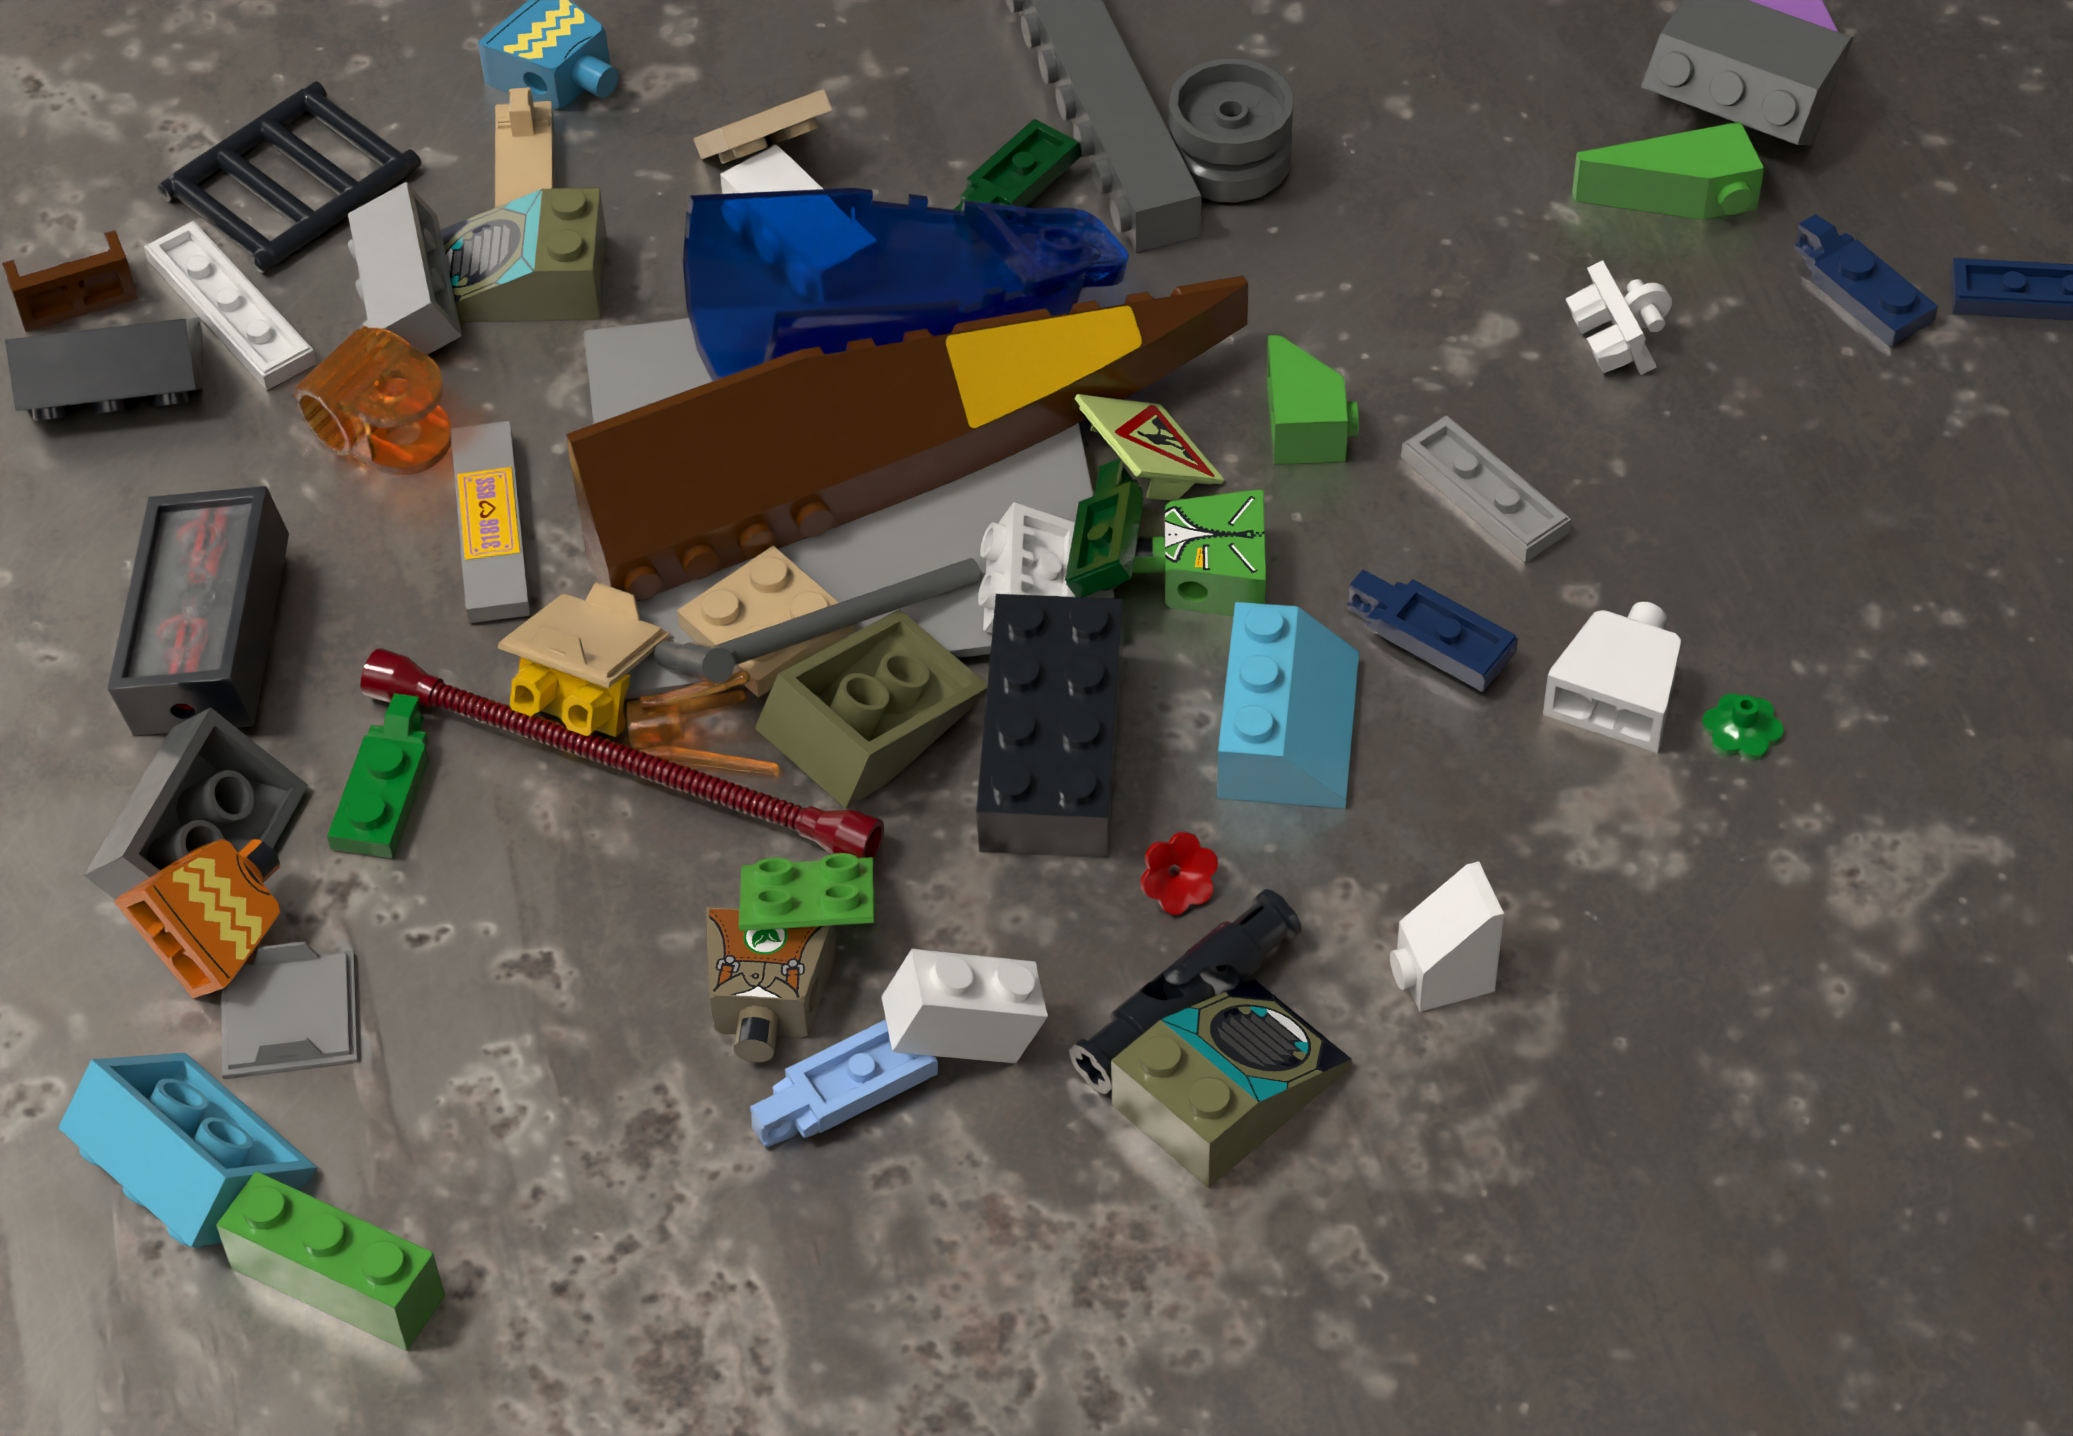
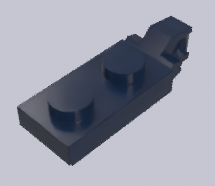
[1794,214,1938,346]
[1347,569,1519,692]

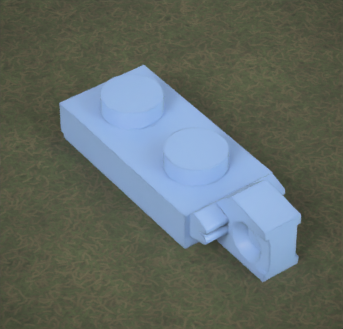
[750,1019,938,1148]

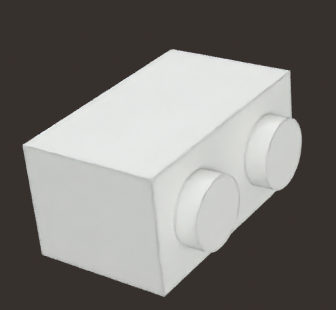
[881,949,1048,1063]

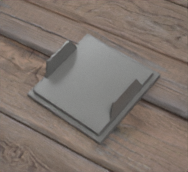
[221,942,358,1079]

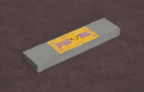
[450,421,531,623]

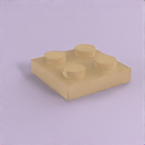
[693,89,832,164]
[677,546,855,698]

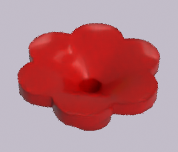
[1140,831,1218,915]

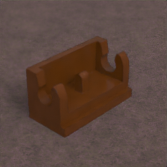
[2,230,138,332]

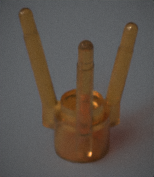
[627,671,779,775]

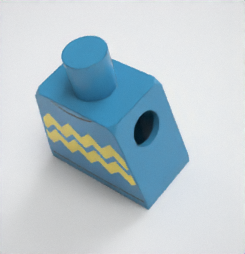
[478,0,619,110]

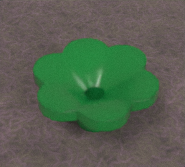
[1702,693,1784,760]

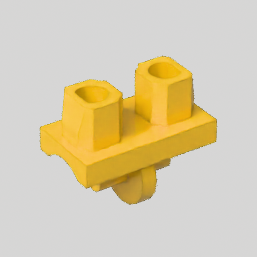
[509,657,630,737]

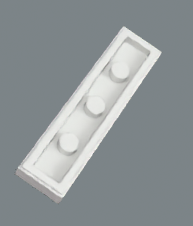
[144,221,317,391]

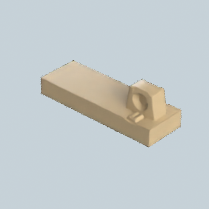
[495,87,555,208]

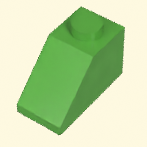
[1267,335,1359,464]

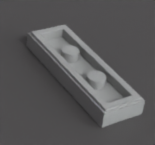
[1401,415,1572,563]

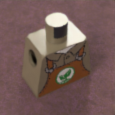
[706,906,837,1062]

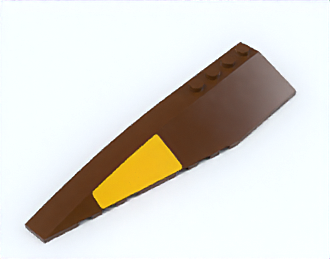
[566,275,1248,602]

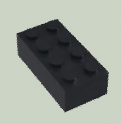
[976,594,1124,858]

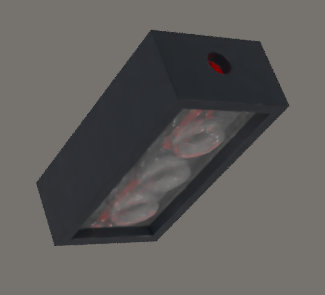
[108,486,289,736]

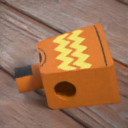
[114,838,280,998]

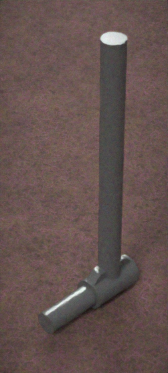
[654,558,980,683]

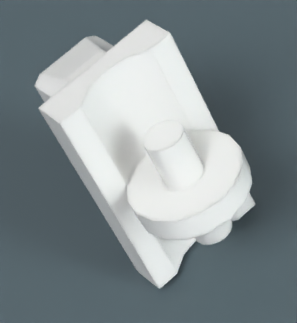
[1565,260,1672,375]

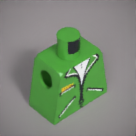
[1132,490,1266,616]

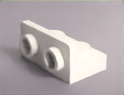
[978,502,1075,633]

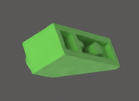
[1572,122,1764,220]

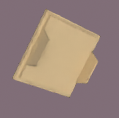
[497,582,670,688]

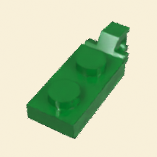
[327,694,429,858]

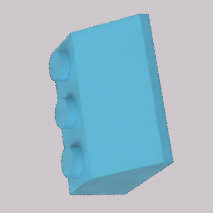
[1217,602,1359,809]
[58,1053,318,1248]

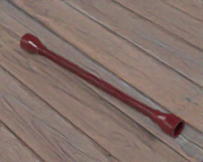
[360,648,884,861]

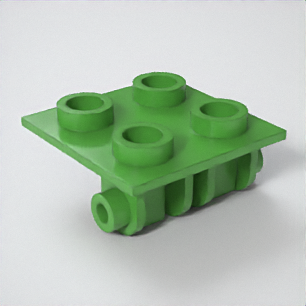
[739,853,876,931]

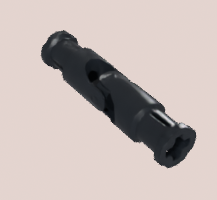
[1069,889,1302,1094]

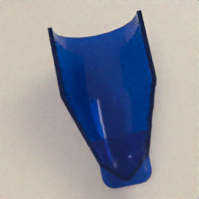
[683,188,1129,381]

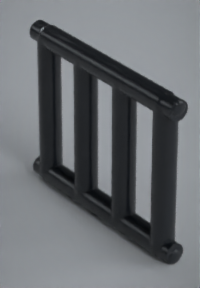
[157,81,421,273]

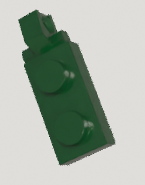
[953,119,1081,244]
[1065,458,1144,597]

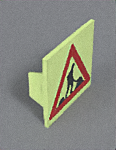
[1075,394,1225,501]

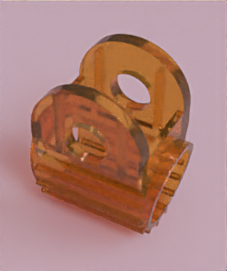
[292,325,452,476]

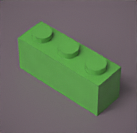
[216,1171,445,1351]

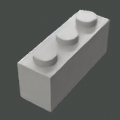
[348,182,462,368]

